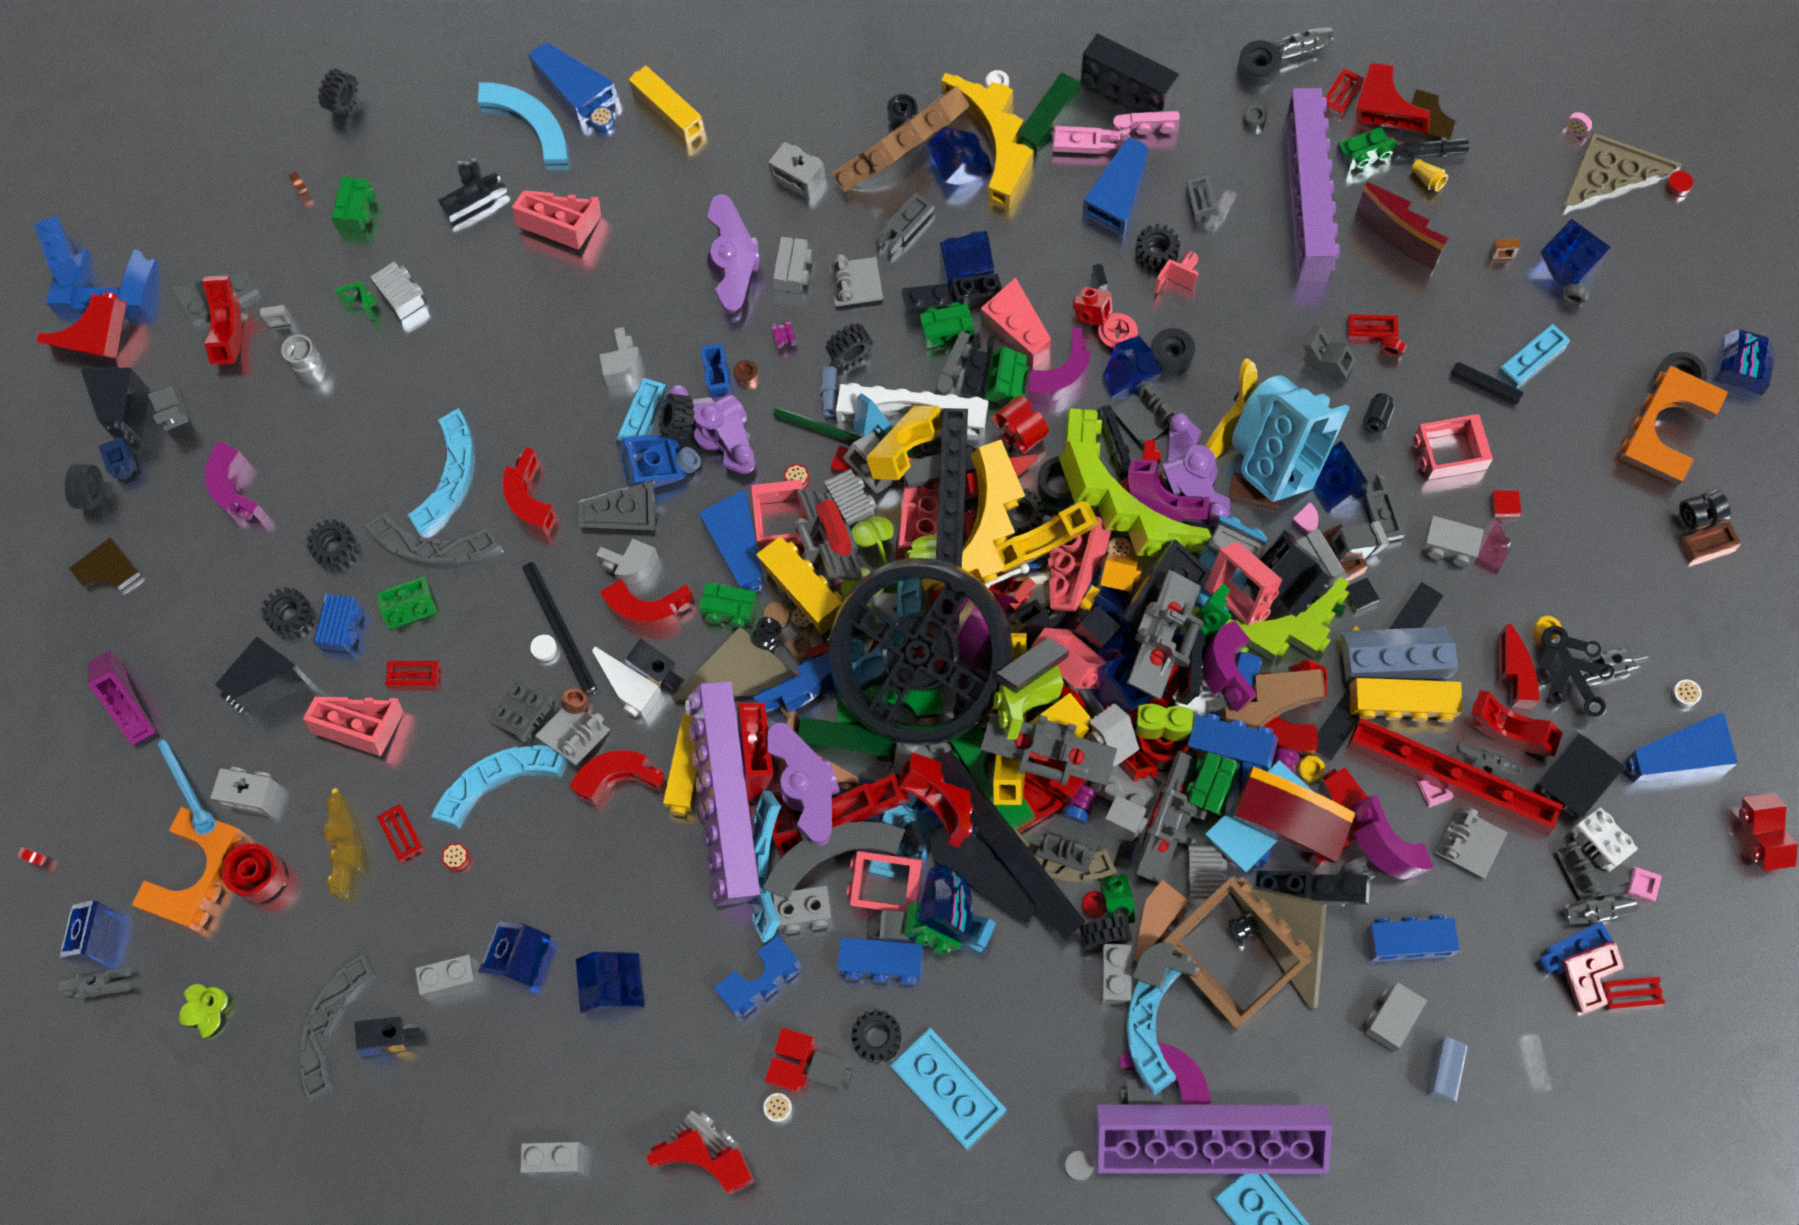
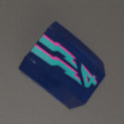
[1713,329,1775,395]
[917,865,973,943]

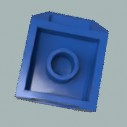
[619,435,687,488]

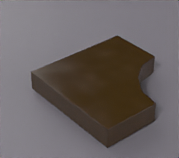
[1402,89,1456,141]
[69,537,141,591]

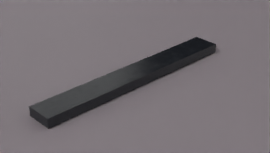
[936,408,968,568]
[1318,582,1444,760]
[938,750,1086,940]

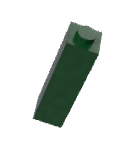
[1017,72,1081,157]
[798,717,898,762]

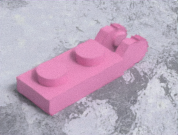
[1112,111,1180,137]
[1053,126,1120,155]

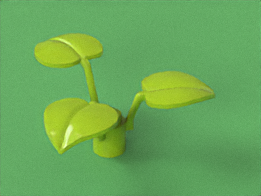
[841,516,937,599]

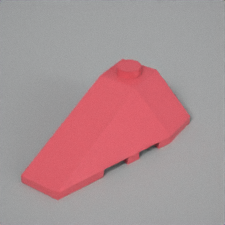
[894,458,939,560]
[1048,515,1111,612]

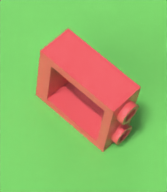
[1413,414,1493,480]
[751,479,806,551]
[1205,542,1282,626]
[1030,628,1113,689]
[847,850,924,912]

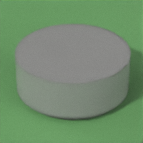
[1065,1151,1094,1181]

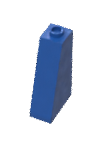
[528,42,617,122]
[1083,137,1149,234]
[699,490,765,592]
[1626,712,1738,783]

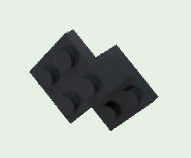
[1260,530,1331,617]

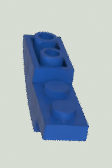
[753,650,833,713]

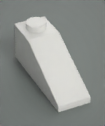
[592,647,662,719]

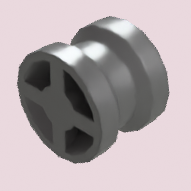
[1341,856,1375,880]

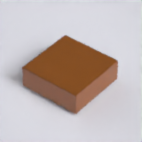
[1489,238,1521,260]

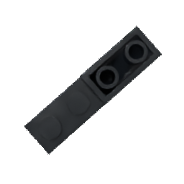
[902,273,1002,314]
[980,599,1075,672]
[1256,871,1370,907]

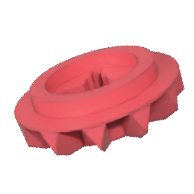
[1098,313,1138,350]

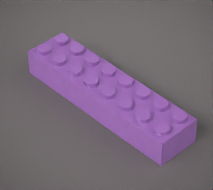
[1286,88,1340,281]
[685,682,760,906]
[1096,1105,1332,1174]

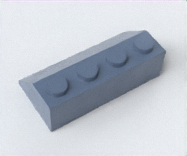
[1340,627,1459,683]

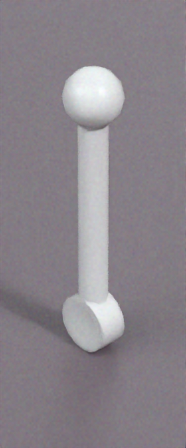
[982,564,1029,588]

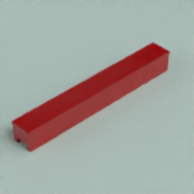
[1346,718,1563,836]

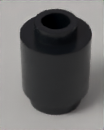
[1363,393,1395,432]

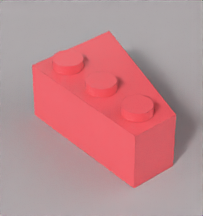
[512,190,601,250]
[981,278,1051,368]
[303,697,404,756]

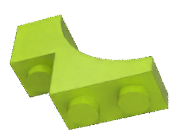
[993,665,1064,739]

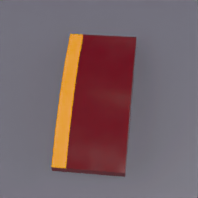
[1357,181,1448,270]
[1233,767,1355,863]

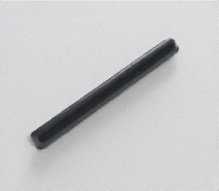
[522,562,596,694]

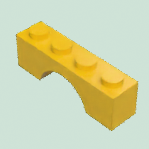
[866,406,943,480]
[995,501,1099,573]

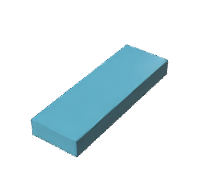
[1499,323,1570,388]
[615,378,666,445]

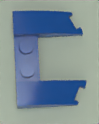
[46,249,158,315]

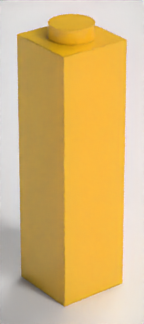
[629,65,704,143]
[663,712,698,816]

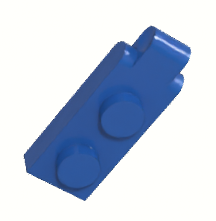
[1538,921,1613,974]

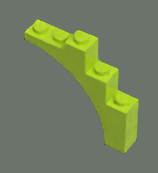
[1059,441,1211,557]
[1180,577,1349,662]

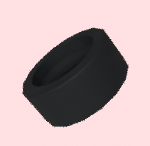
[1654,351,1707,388]
[1038,456,1074,506]

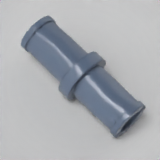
[819,366,839,417]

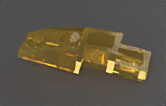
[323,789,362,900]

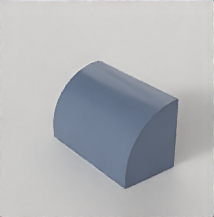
[1427,1036,1467,1104]

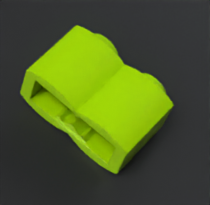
[1135,704,1193,741]

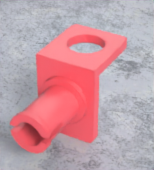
[1154,251,1199,294]

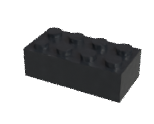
[1080,33,1180,113]

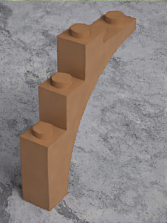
[831,86,970,193]
[1192,669,1325,815]

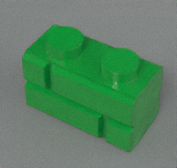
[331,177,376,232]
[919,303,974,348]
[985,347,1028,406]
[699,582,758,628]
[1186,752,1241,816]

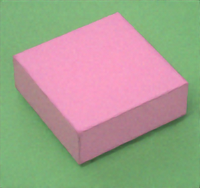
[1417,780,1454,807]
[1626,867,1662,903]

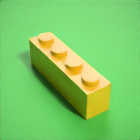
[756,536,844,634]
[1349,678,1463,722]

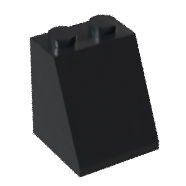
[81,367,149,445]
[215,636,311,715]
[1538,732,1625,818]

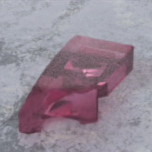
[1474,519,1512,575]

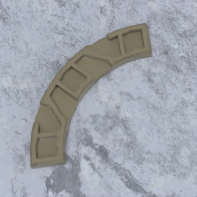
[1015,831,1117,883]

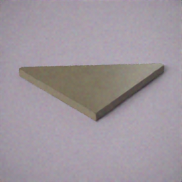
[1562,132,1682,211]
[672,627,798,703]
[1232,885,1327,1009]

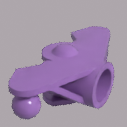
[707,194,759,313]
[669,385,755,474]
[1161,413,1230,527]
[768,722,840,846]

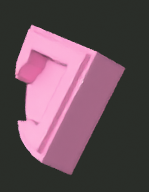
[1292,502,1318,535]

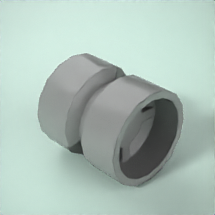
[281,334,323,378]

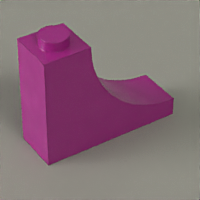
[88,650,155,745]

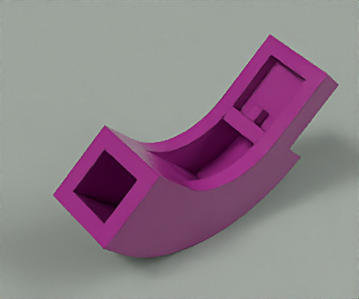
[1029,328,1091,404]
[205,441,266,522]
[1128,460,1210,523]
[942,606,1008,684]
[1202,620,1257,712]
[1351,795,1434,879]
[1118,1043,1211,1105]

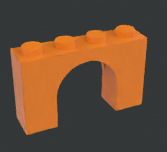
[1620,366,1728,487]
[132,807,246,932]

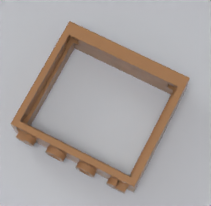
[1162,875,1314,1029]

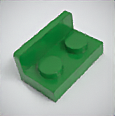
[1337,127,1396,170]
[376,576,437,629]
[1185,583,1231,644]
[904,902,961,954]

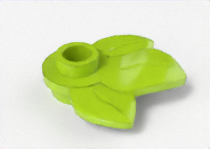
[179,984,228,1038]

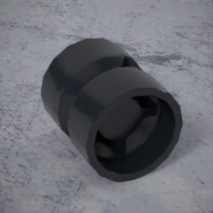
[887,94,918,133]
[1679,489,1731,532]

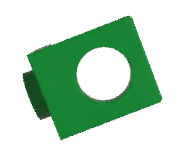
[335,281,376,320]
[1100,874,1135,923]

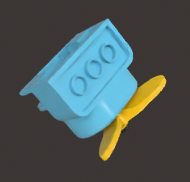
[1205,358,1350,502]

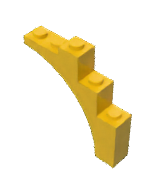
[941,73,1033,208]
[920,440,1025,591]
[993,633,1027,805]

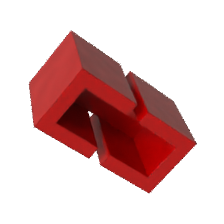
[764,1027,818,1095]

